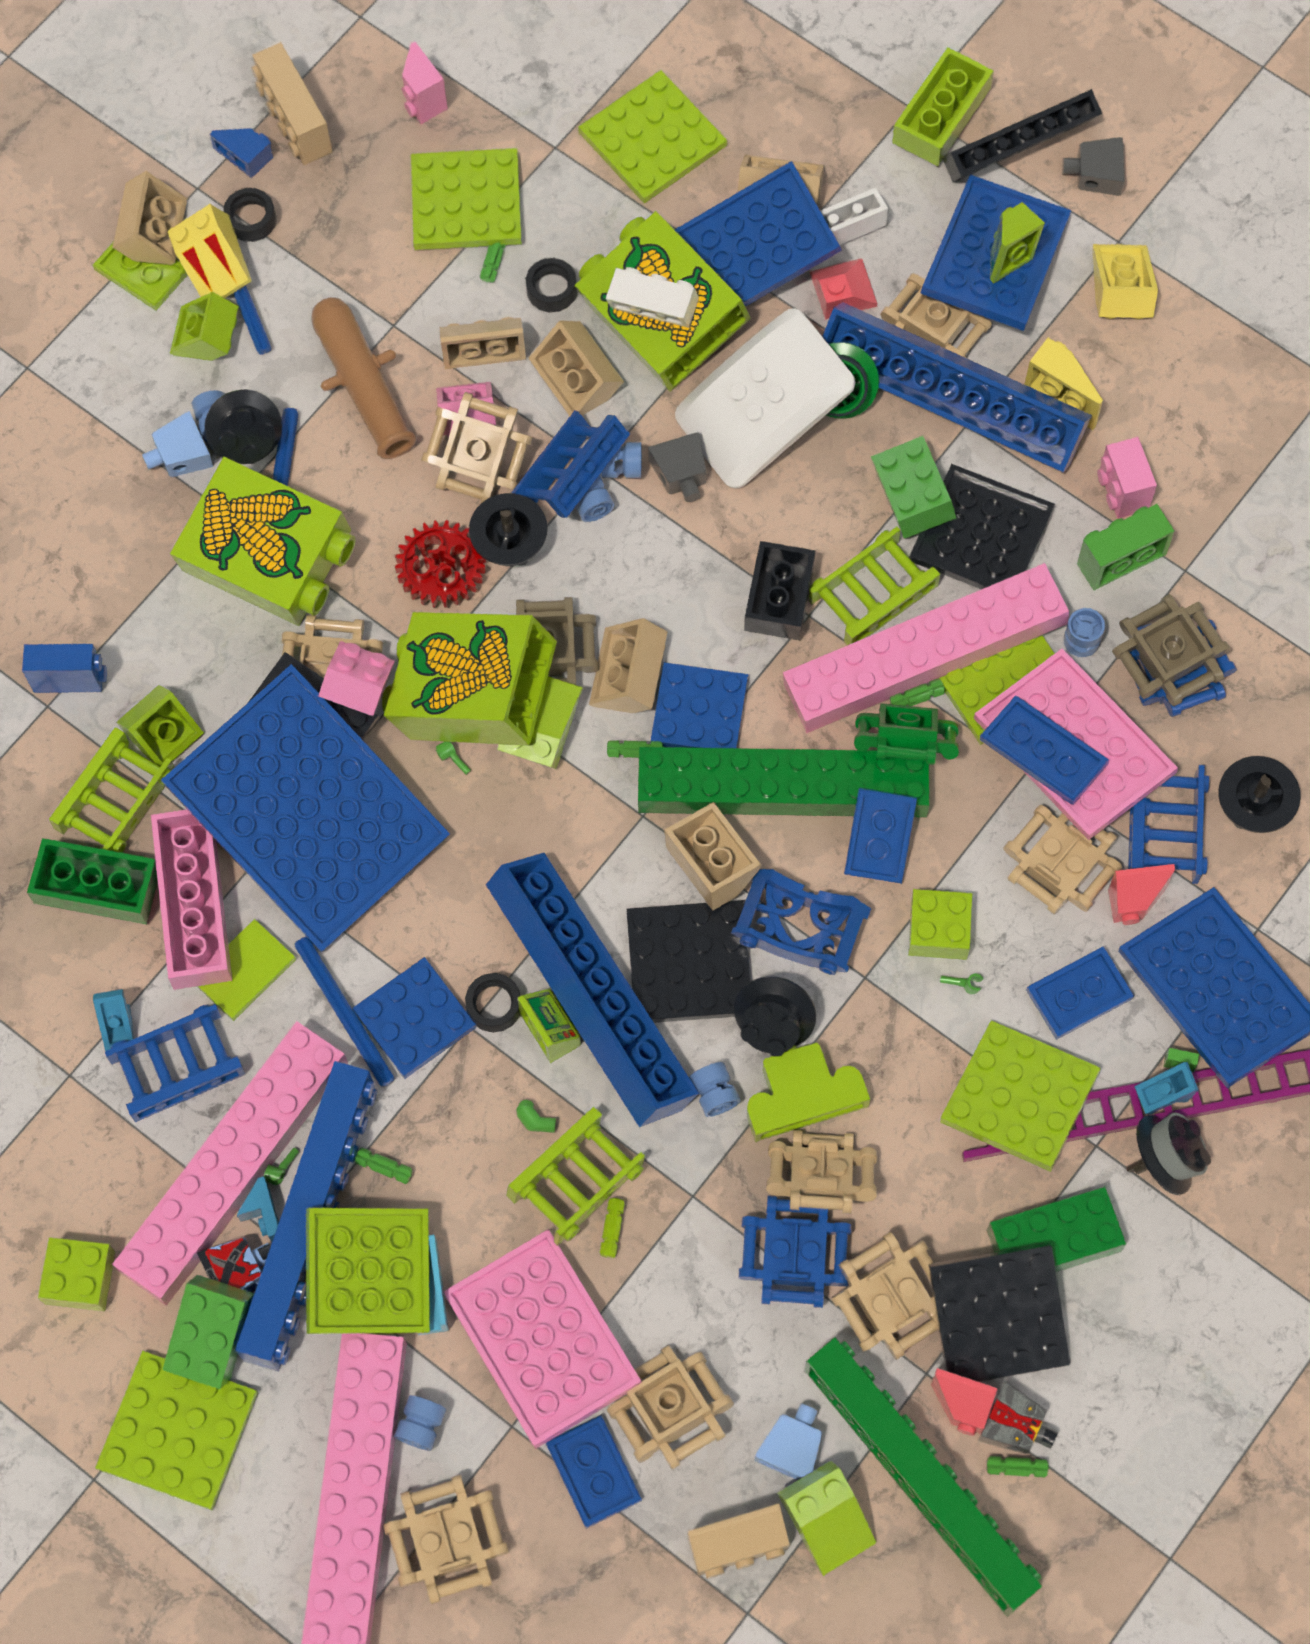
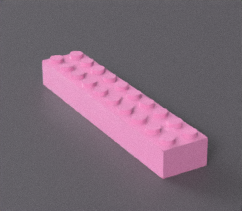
[783,563,1069,733]
[112,1021,348,1306]
[302,1334,407,1644]

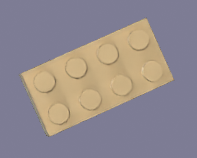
[251,42,333,165]

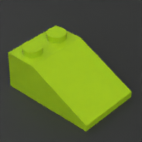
[497,676,583,769]
[777,1461,876,1576]

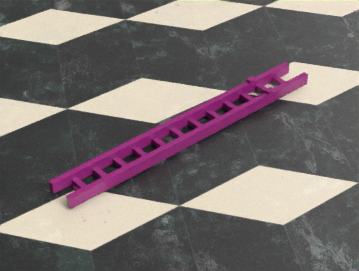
[962,1050,1310,1162]

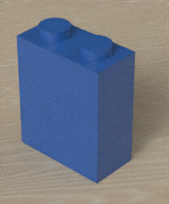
[22,644,107,693]

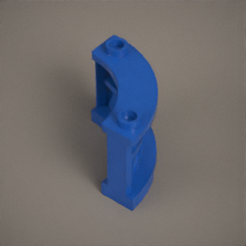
[731,869,871,975]

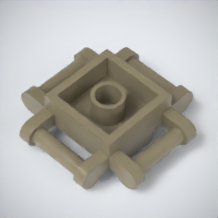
[1112,594,1231,706]
[516,597,598,685]

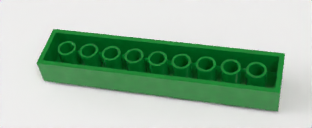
[638,747,929,818]
[804,1337,1043,1617]

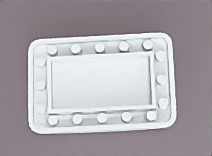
[675,308,855,489]

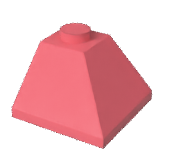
[810,258,877,320]
[1108,864,1175,925]
[931,1368,997,1436]

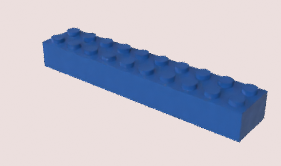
[822,302,1092,472]
[485,853,699,1128]
[235,1061,377,1372]

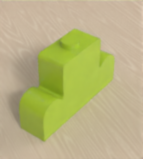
[747,1043,870,1142]

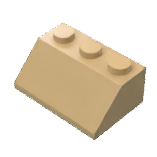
[737,155,824,205]
[113,171,187,265]
[439,317,526,369]
[528,321,624,416]
[589,618,667,714]
[664,802,761,910]
[688,1504,789,1579]

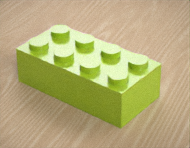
[892,47,994,166]

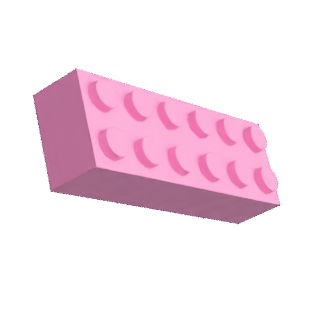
[151,809,232,990]

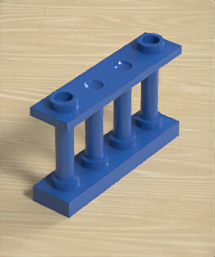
[511,410,630,518]
[1128,765,1209,884]
[105,1004,246,1123]

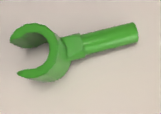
[436,742,471,775]
[940,973,983,994]
[264,1148,299,1185]

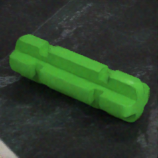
[480,242,506,283]
[890,679,945,706]
[607,740,663,758]
[355,1148,413,1184]
[986,1456,1048,1477]

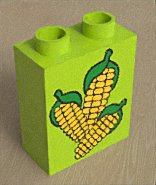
[575,211,751,392]
[170,457,356,626]
[382,612,557,746]

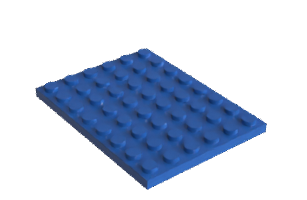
[161,664,450,952]

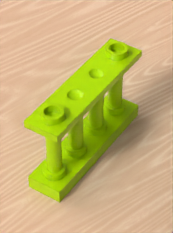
[808,526,940,645]
[49,727,175,853]
[506,1107,645,1246]

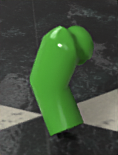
[516,1100,556,1133]

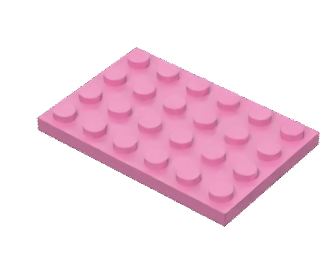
[974,649,1178,840]
[443,1229,642,1449]

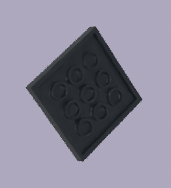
[909,464,1055,589]
[626,900,750,1023]
[928,1243,1070,1382]

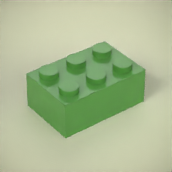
[871,436,956,539]
[1077,504,1174,591]
[162,1275,254,1389]

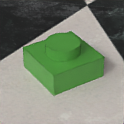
[1163,1048,1199,1072]

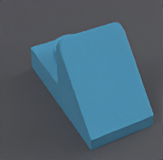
[93,989,134,1051]
[1134,1062,1199,1114]
[237,1176,279,1242]

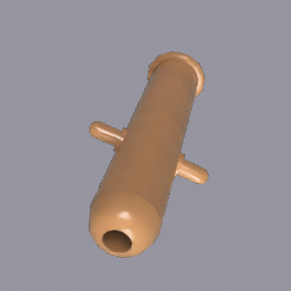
[311,297,416,459]

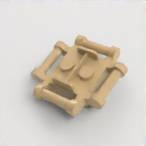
[880,273,992,358]
[421,392,533,503]
[281,615,383,678]
[1003,805,1123,915]
[766,1130,877,1214]
[831,1232,939,1360]
[607,1345,734,1470]
[383,1475,509,1604]

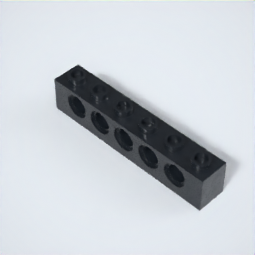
[942,89,1102,183]

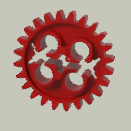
[395,520,486,608]

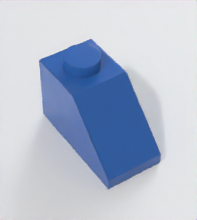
[210,128,273,178]

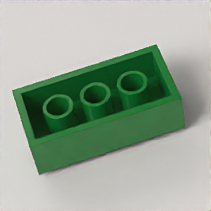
[27,838,158,925]
[987,1187,1126,1272]

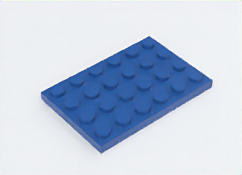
[675,161,842,307]
[920,174,1071,331]
[1118,887,1310,1088]

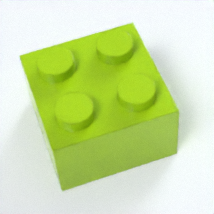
[908,889,972,960]
[38,1237,116,1312]

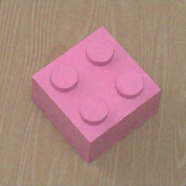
[1097,437,1157,519]
[319,641,395,716]

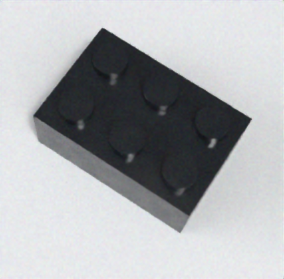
[744,541,816,641]

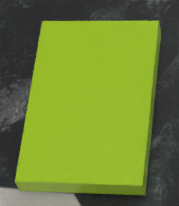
[92,241,188,311]
[196,919,296,1021]

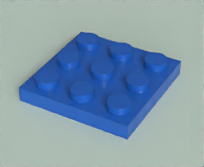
[651,662,748,748]
[352,957,477,1079]

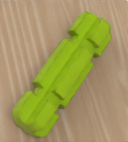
[600,1198,625,1258]

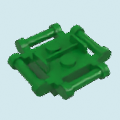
[854,703,959,765]

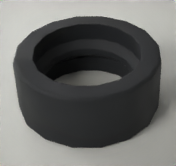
[223,188,276,242]
[525,258,577,313]
[465,973,521,1033]

